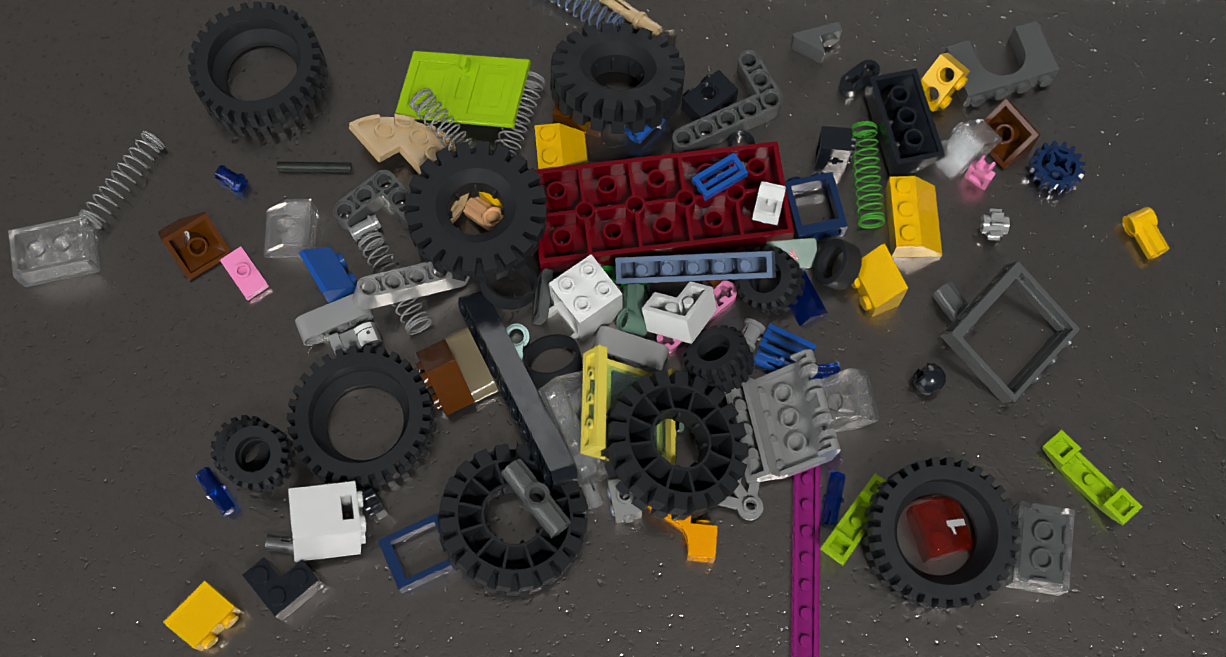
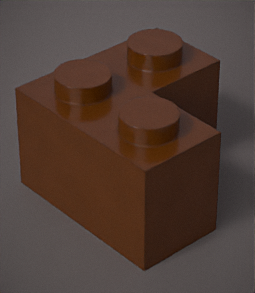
[415,339,475,416]

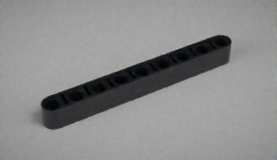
[458,292,578,489]

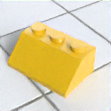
[885,176,942,258]

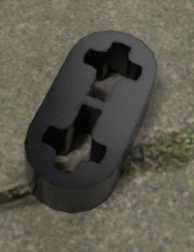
[838,59,880,98]

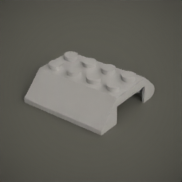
[724,349,841,483]

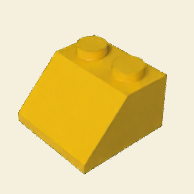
[534,123,588,169]
[851,244,908,317]
[163,581,242,651]

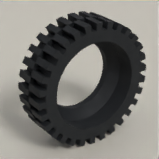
[188,1,328,136]
[287,345,436,492]
[862,457,1020,609]

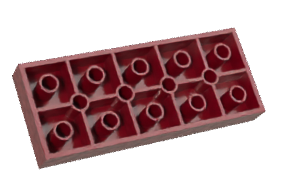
[535,141,794,273]

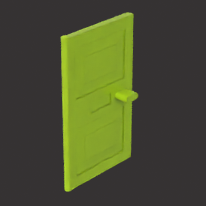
[394,51,531,128]

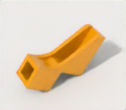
[647,506,718,563]

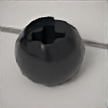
[913,362,946,396]

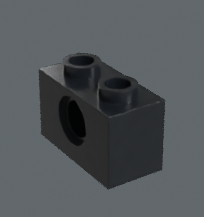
[681,70,738,121]

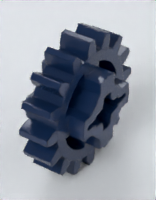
[1029,140,1086,194]

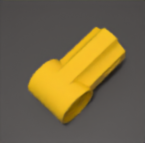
[1122,207,1170,259]

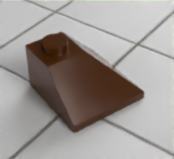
[158,212,232,280]

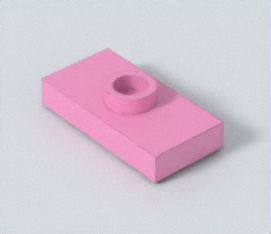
[220,246,269,301]

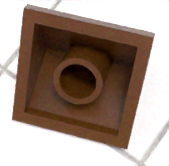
[971,98,1041,169]

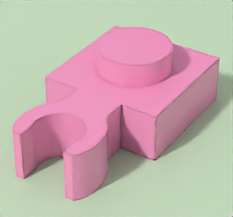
[964,155,996,191]

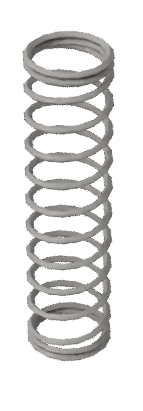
[493,71,546,157]
[410,89,476,153]
[79,131,165,229]
[358,232,432,335]

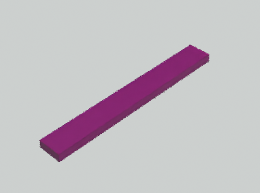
[790,465,821,657]

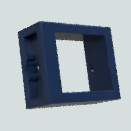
[785,172,848,241]
[378,513,454,594]

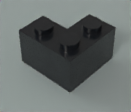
[242,557,325,621]

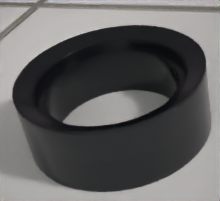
[727,131,755,147]

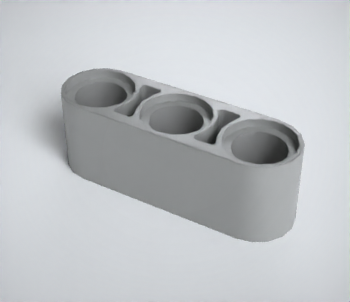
[295,294,373,346]
[591,326,670,373]

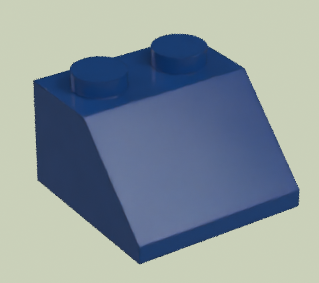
[298,247,358,303]

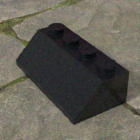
[864,68,945,177]

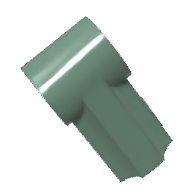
[616,283,648,337]

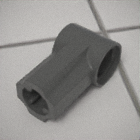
[932,282,978,334]

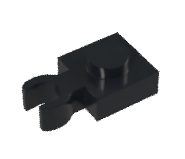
[362,487,388,520]

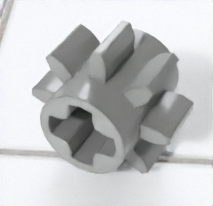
[980,209,1010,241]

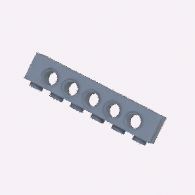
[615,251,776,284]

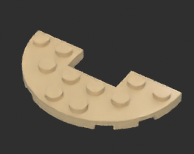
[349,114,469,224]

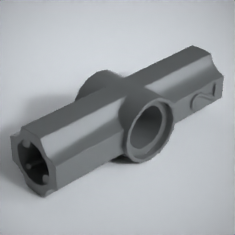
[501,459,571,538]

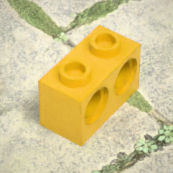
[921,53,970,112]

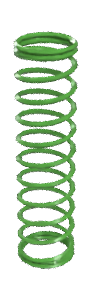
[850,121,885,229]

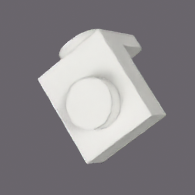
[752,181,786,225]

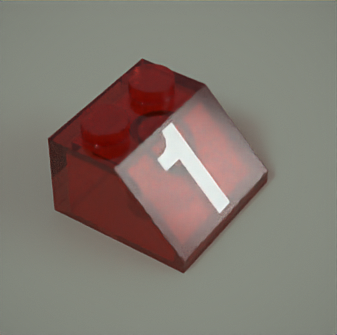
[905,498,974,564]

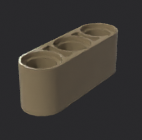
[444,327,499,403]

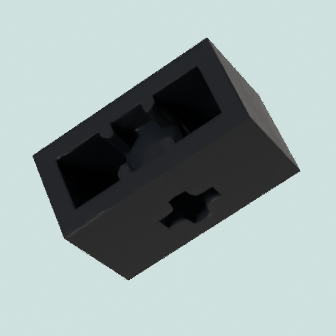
[814,126,856,172]

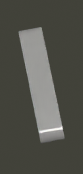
[352,261,470,310]

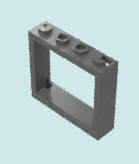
[940,261,1080,403]

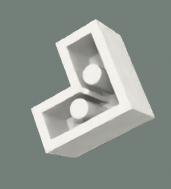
[642,281,717,344]

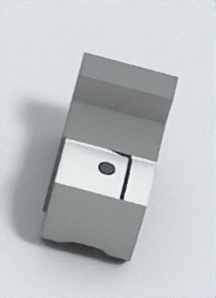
[328,322,382,357]

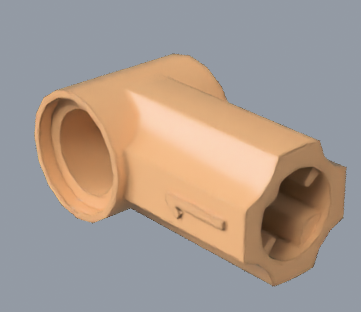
[463,196,504,232]

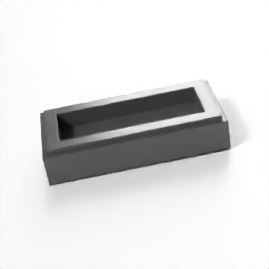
[531,269,553,325]

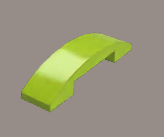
[1042,430,1143,526]
[820,473,886,566]

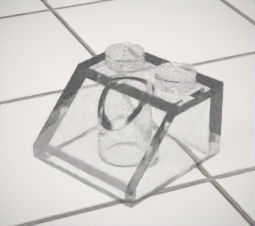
[264,199,317,258]
[821,368,880,432]

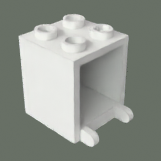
[548,255,623,343]
[288,481,366,562]

